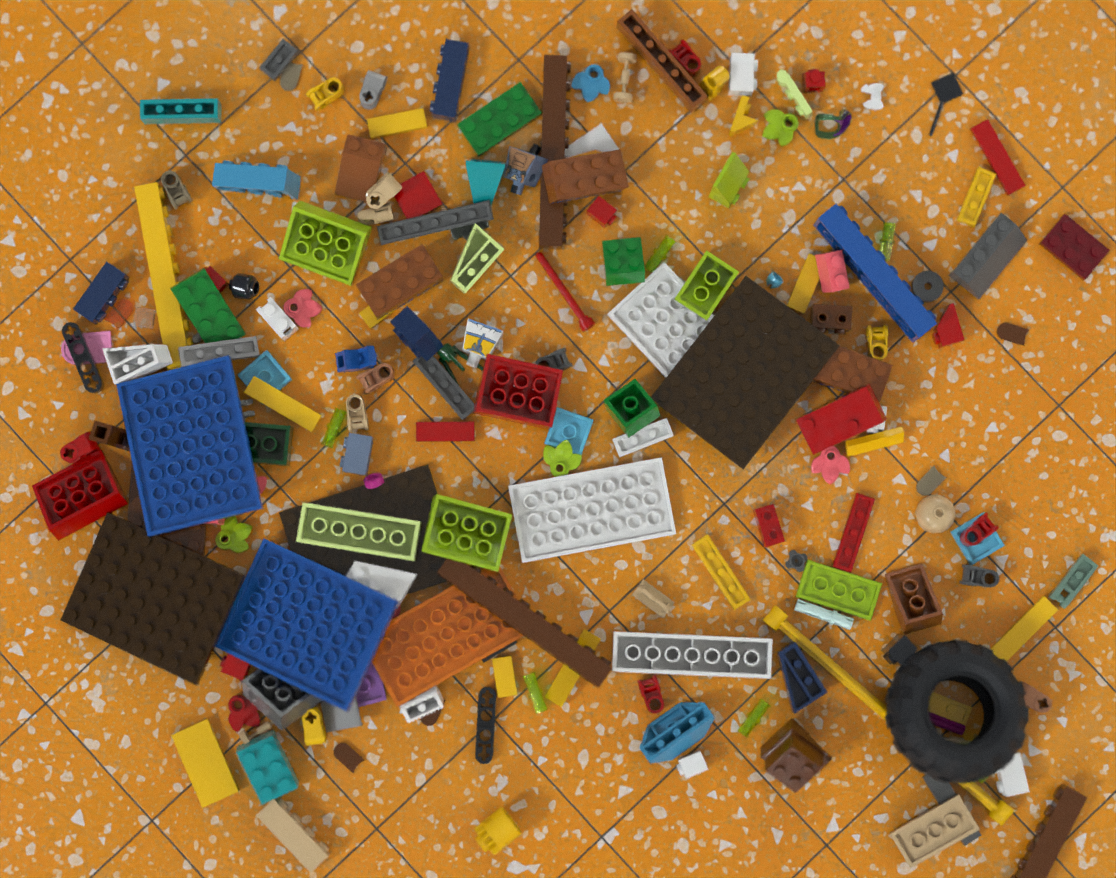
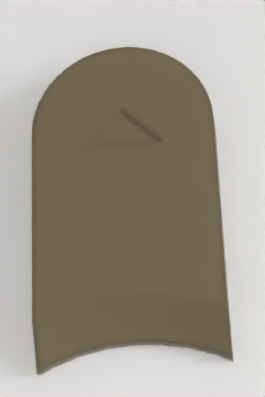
[280,63,303,91]
[916,465,946,496]

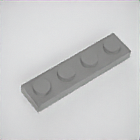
[178,336,260,367]

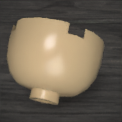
[915,495,956,533]

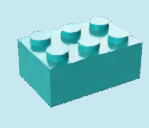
[236,730,299,805]

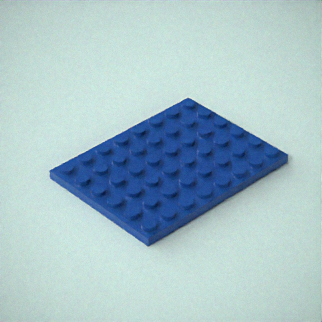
[116,355,263,537]
[215,539,399,712]

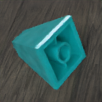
[466,159,506,206]

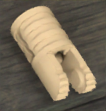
[357,203,394,225]

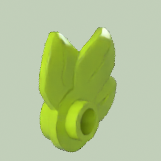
[762,109,799,146]
[543,440,582,477]
[215,516,252,553]

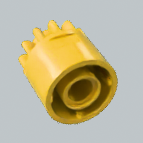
[474,807,522,855]

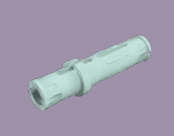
[794,599,854,630]

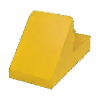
[729,95,758,136]

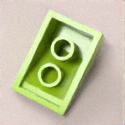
[709,152,750,208]
[674,250,739,321]

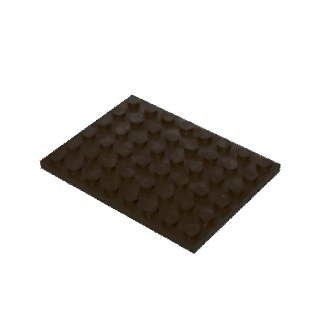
[651,276,840,470]
[279,465,447,595]
[60,512,246,685]

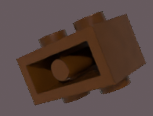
[810,304,852,335]

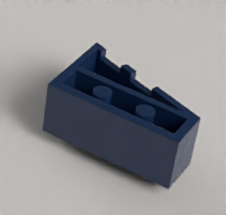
[776,641,828,714]

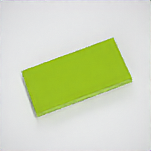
[795,560,882,621]

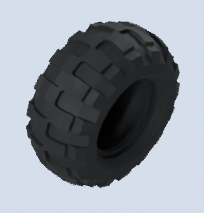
[885,640,1029,784]

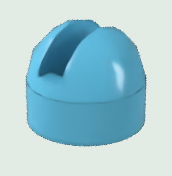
[766,272,783,289]

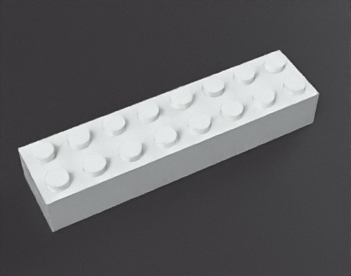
[612,631,772,679]

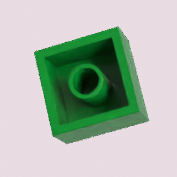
[602,237,645,286]
[603,379,660,438]

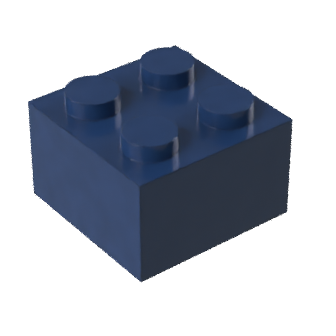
[390,306,444,361]

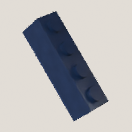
[430,39,469,122]

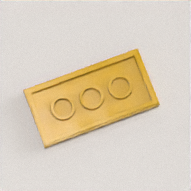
[171,719,239,808]

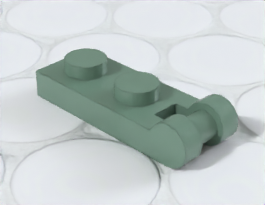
[1048,554,1098,609]

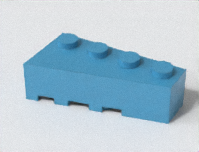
[212,161,301,200]

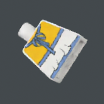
[462,319,503,368]

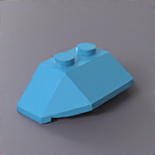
[639,702,715,764]

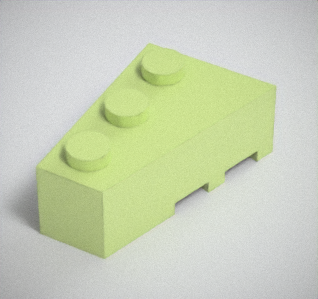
[450,223,504,294]

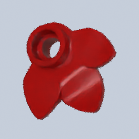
[228,695,260,732]

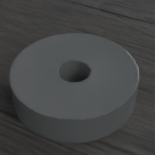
[911,271,944,303]

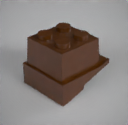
[761,718,832,793]

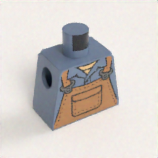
[504,146,548,195]

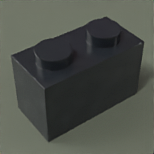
[881,634,918,666]

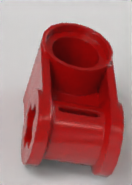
[668,39,701,77]
[60,431,100,463]
[960,512,999,546]
[637,674,664,714]

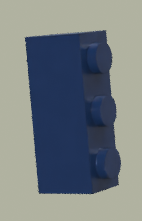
[73,261,130,324]

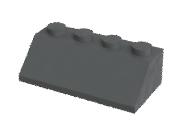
[948,213,1027,300]

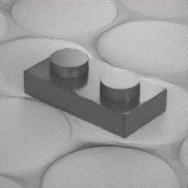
[259,39,299,81]

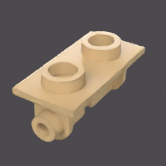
[632,579,675,618]

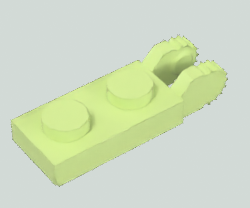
[776,69,812,119]

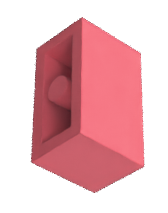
[815,250,850,293]

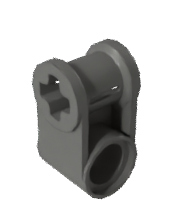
[535,348,573,371]
[959,564,999,588]

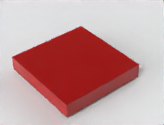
[394,171,443,219]

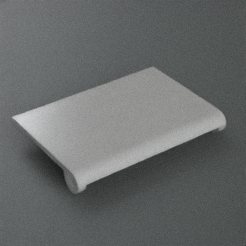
[321,697,363,732]

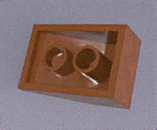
[335,134,387,202]
[885,564,943,635]

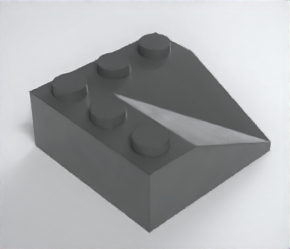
[242,669,322,731]

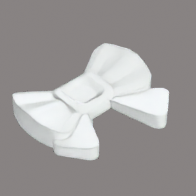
[861,83,884,110]

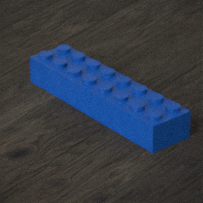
[814,203,937,343]

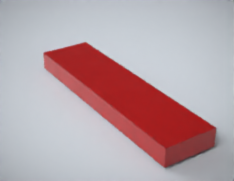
[970,119,1026,196]
[832,493,875,573]

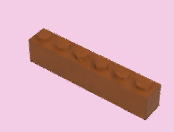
[617,9,707,113]

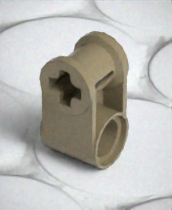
[161,171,193,210]

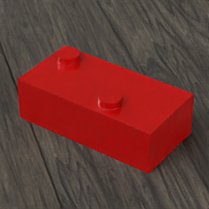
[796,383,887,455]

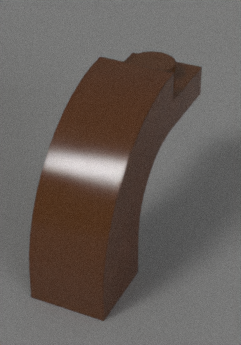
[89,420,130,451]

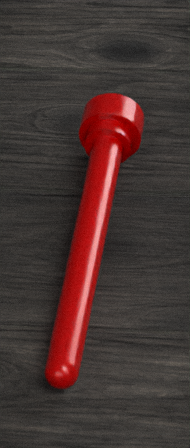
[536,252,596,332]

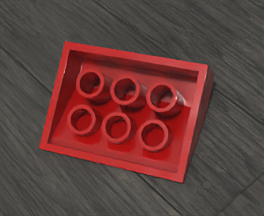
[473,354,563,430]
[32,449,128,541]

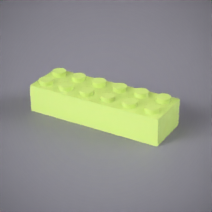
[296,503,422,561]

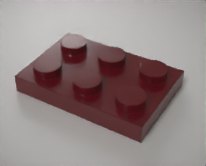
[1039,214,1110,280]

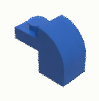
[335,346,377,373]

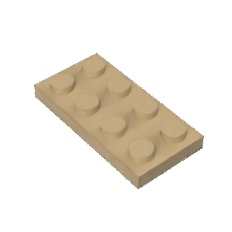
[890,794,980,868]

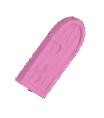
[61,331,112,365]

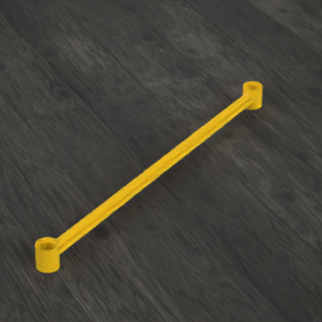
[763,605,1014,826]

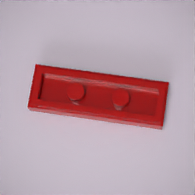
[416,422,475,442]

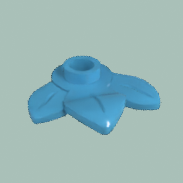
[571,64,610,102]

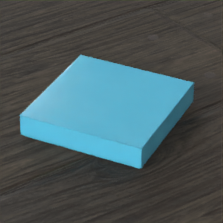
[237,350,292,405]
[544,407,594,455]
[950,512,1005,565]

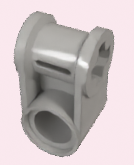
[359,70,387,110]

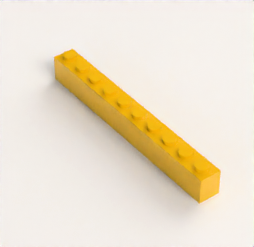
[134,182,193,371]

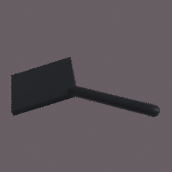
[929,73,963,136]

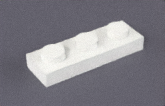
[612,418,674,458]

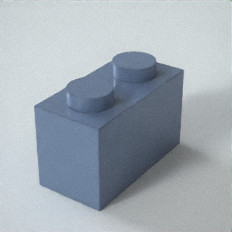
[340,433,374,476]

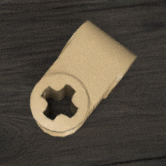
[366,172,402,209]
[346,394,369,433]

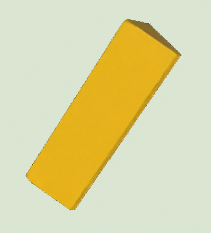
[545,629,601,707]

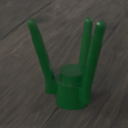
[437,343,483,387]

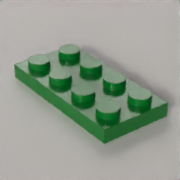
[457,82,542,157]
[170,268,246,343]

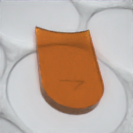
[104,299,133,331]

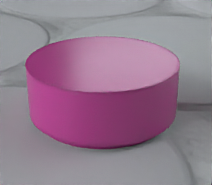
[363,473,384,489]

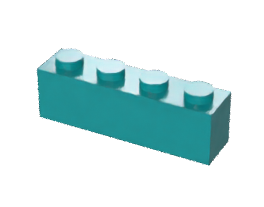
[140,98,222,124]

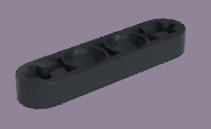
[62,322,104,394]
[475,687,496,764]

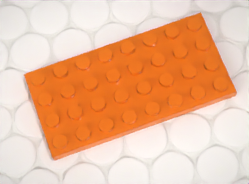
[372,566,523,707]

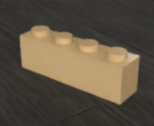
[256,798,330,873]

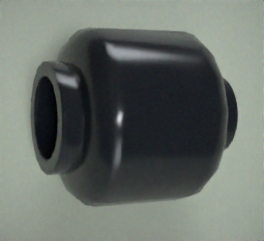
[229,273,259,300]

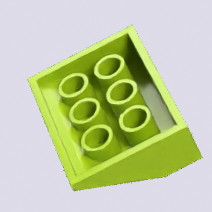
[279,201,372,286]
[421,494,512,572]

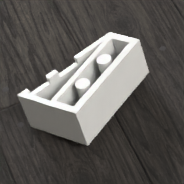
[102,344,173,385]
[346,561,418,609]

